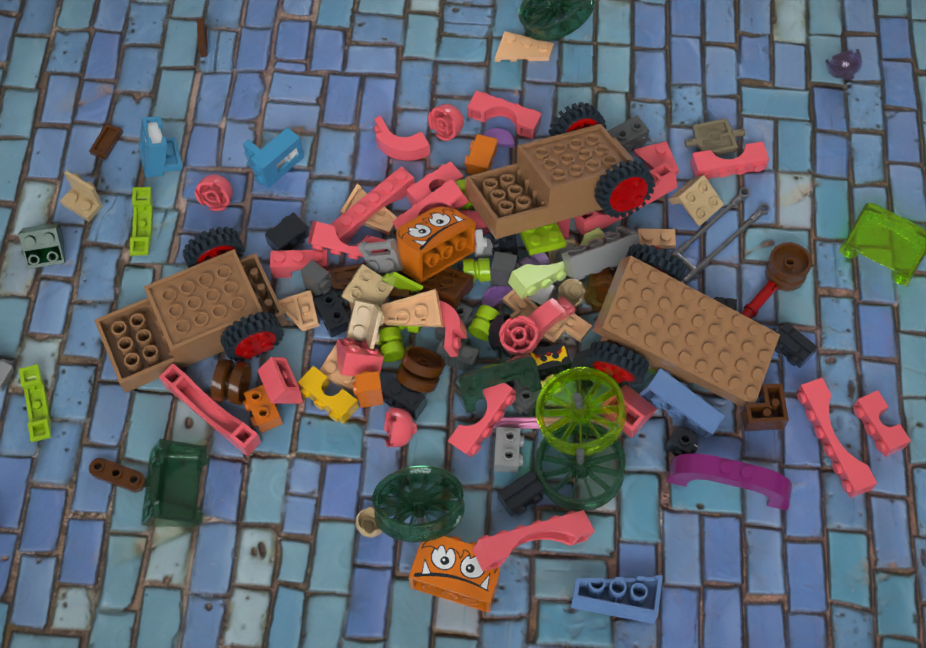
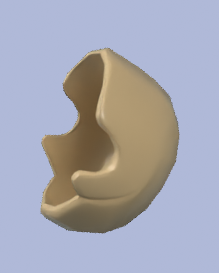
[557,278,586,307]
[355,506,388,538]

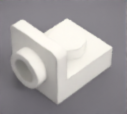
[474,230,493,257]
[528,282,557,305]

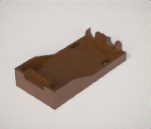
[389,267,473,310]

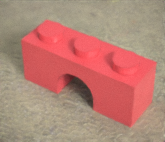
[406,161,464,205]
[270,249,329,278]
[853,390,911,457]

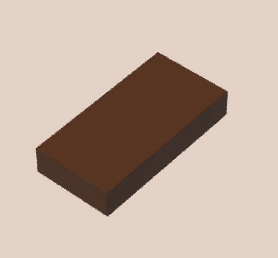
[197,19,208,57]
[89,123,123,160]

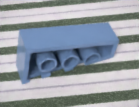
[638,368,725,439]
[571,575,663,624]

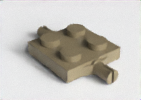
[684,118,745,156]

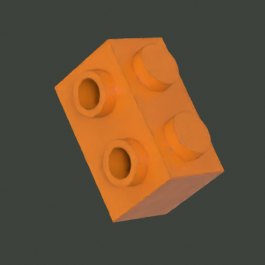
[464,134,498,175]
[352,371,384,408]
[243,385,283,433]

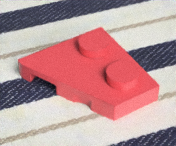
[633,141,679,175]

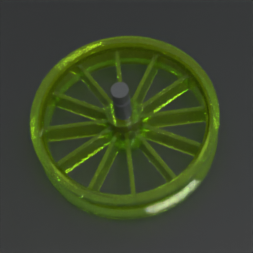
[535,367,626,456]

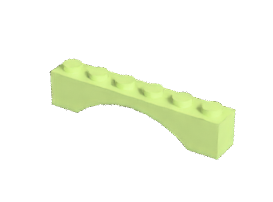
[508,227,604,299]

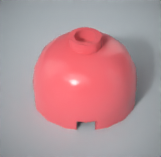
[428,104,464,141]
[195,174,233,211]
[499,316,539,357]
[384,407,417,448]

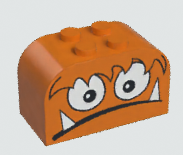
[396,207,475,283]
[408,535,500,613]

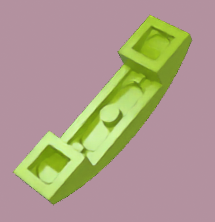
[129,187,153,256]
[19,364,51,443]

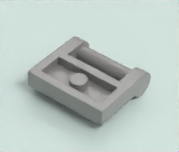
[358,238,404,273]

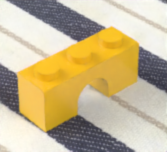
[297,366,359,424]

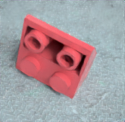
[337,338,384,376]
[257,357,303,404]
[601,385,657,439]

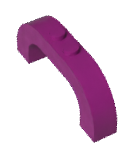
[667,454,792,511]

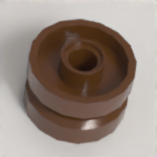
[765,242,812,291]
[396,346,445,393]
[211,358,251,405]

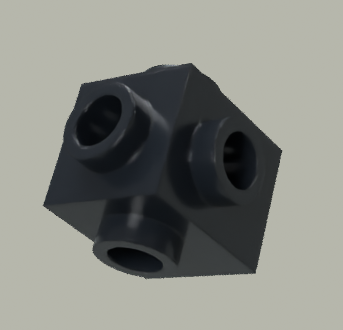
[665,426,699,457]

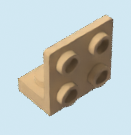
[60,170,103,222]
[668,175,724,226]
[341,264,394,307]
[346,299,384,349]

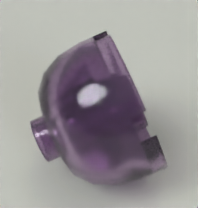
[825,49,862,81]

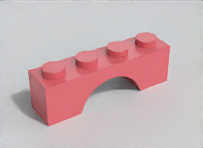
[468,91,542,140]
[690,141,769,180]
[392,179,469,229]
[307,221,386,260]
[448,376,517,458]

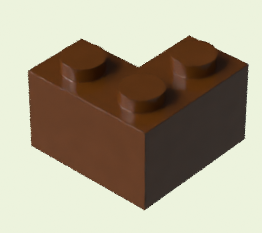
[742,383,789,432]

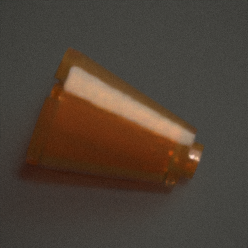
[584,267,614,311]

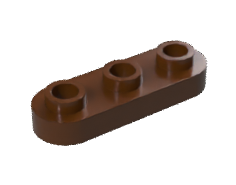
[89,458,147,493]

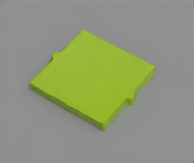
[381,272,424,294]

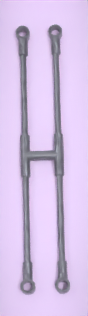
[672,187,770,284]

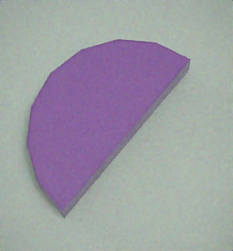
[483,128,515,148]
[482,285,513,309]

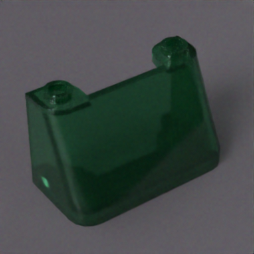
[454,354,542,413]
[141,439,209,527]

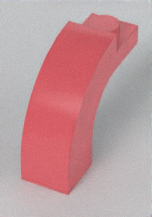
[373,116,430,161]
[528,296,576,346]
[439,301,467,357]

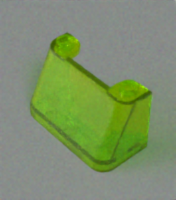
[838,203,926,287]

